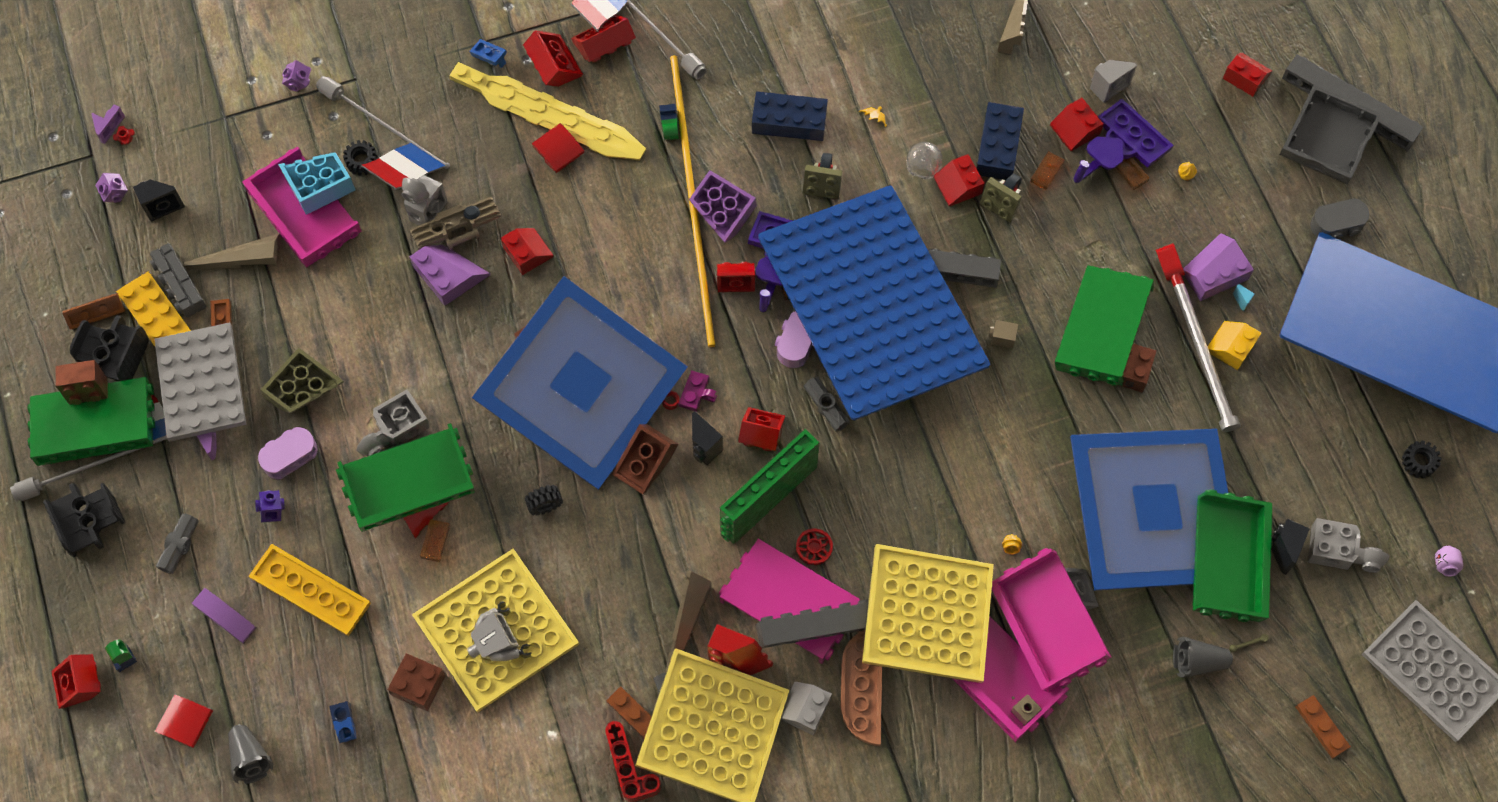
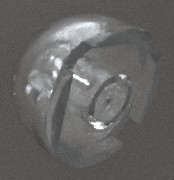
[906,142,943,179]

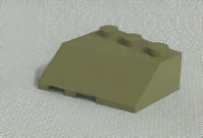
[261,348,344,414]

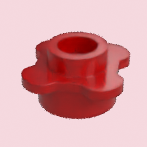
[113,126,135,145]

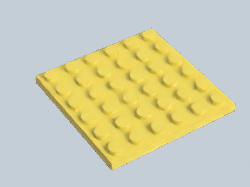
[862,544,994,683]
[412,549,579,713]
[635,648,789,802]

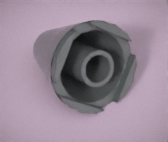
[1173,637,1233,678]
[228,724,274,784]

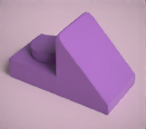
[92,105,125,144]

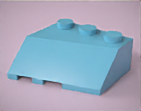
[278,152,355,215]

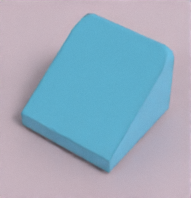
[1233,284,1254,311]

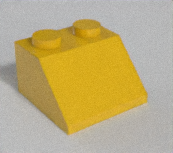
[1208,321,1262,370]

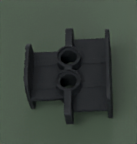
[70,315,149,381]
[43,483,125,558]

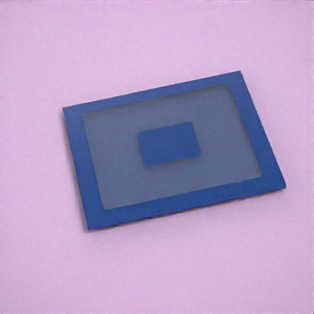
[472,276,688,490]
[1070,429,1228,591]

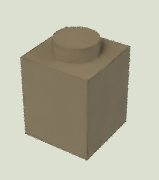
[988,320,1018,349]

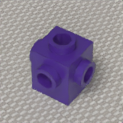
[255,490,285,523]

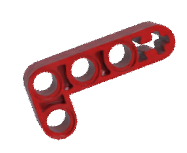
[605,721,661,802]

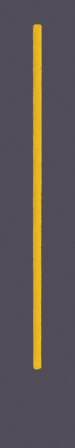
[670,55,716,347]

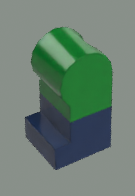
[659,104,679,140]
[105,639,137,672]

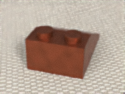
[612,424,679,494]

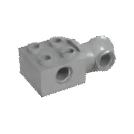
[401,175,448,225]
[356,389,429,456]
[1308,518,1389,572]

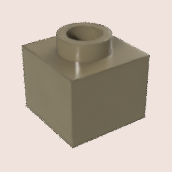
[1011,694,1042,726]

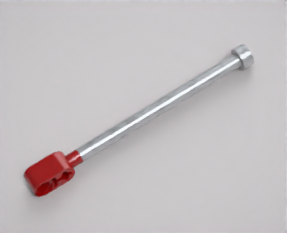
[1156,243,1241,432]

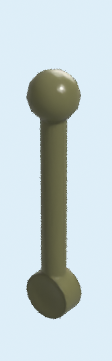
[1229,634,1269,652]

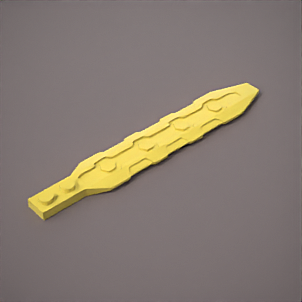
[449,62,646,161]

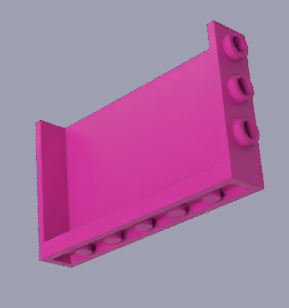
[242,146,362,268]
[719,539,860,664]
[992,548,1111,692]
[952,616,1069,743]

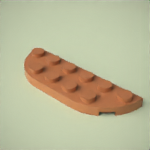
[840,630,882,746]

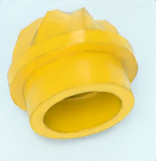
[1178,162,1197,180]
[1002,534,1022,555]

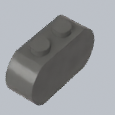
[1310,198,1369,239]

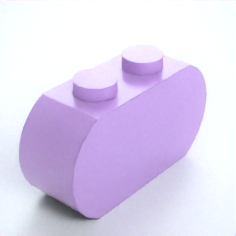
[775,311,813,368]
[258,427,318,479]

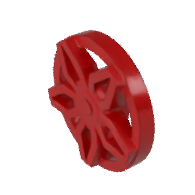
[796,528,833,565]

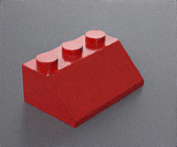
[571,15,636,62]
[523,30,583,87]

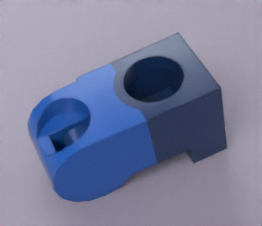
[329,701,357,743]

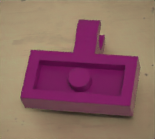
[678,370,717,412]

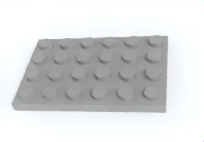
[154,323,247,442]
[1361,600,1498,742]

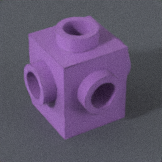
[282,60,311,92]
[95,173,128,203]

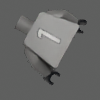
[467,601,532,661]

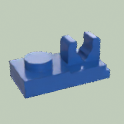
[469,39,507,68]

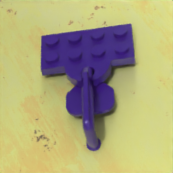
[1074,99,1174,183]
[748,211,792,313]

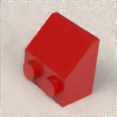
[1223,53,1272,97]
[1050,98,1103,151]
[933,154,984,207]
[501,228,554,275]
[717,262,755,292]
[738,407,785,451]
[51,654,101,709]

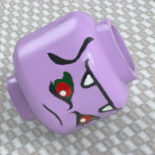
[1435,546,1463,577]

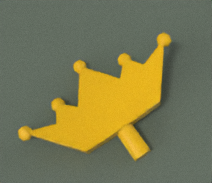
[859,106,887,127]

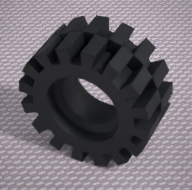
[343,140,378,176]
[1402,441,1442,479]
[525,485,563,516]

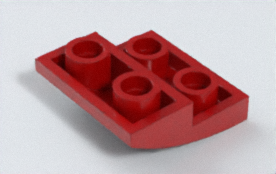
[532,123,585,173]
[155,694,213,748]

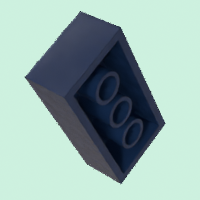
[752,91,828,141]
[976,102,1024,180]

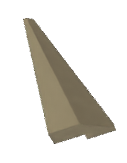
[998,0,1028,54]
[183,233,281,269]
[665,570,712,672]

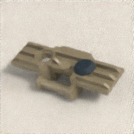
[409,196,502,250]

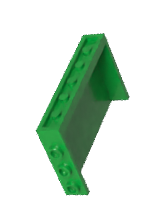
[1055,265,1154,386]
[28,377,155,466]
[336,423,475,532]
[719,429,819,544]
[1193,490,1272,622]

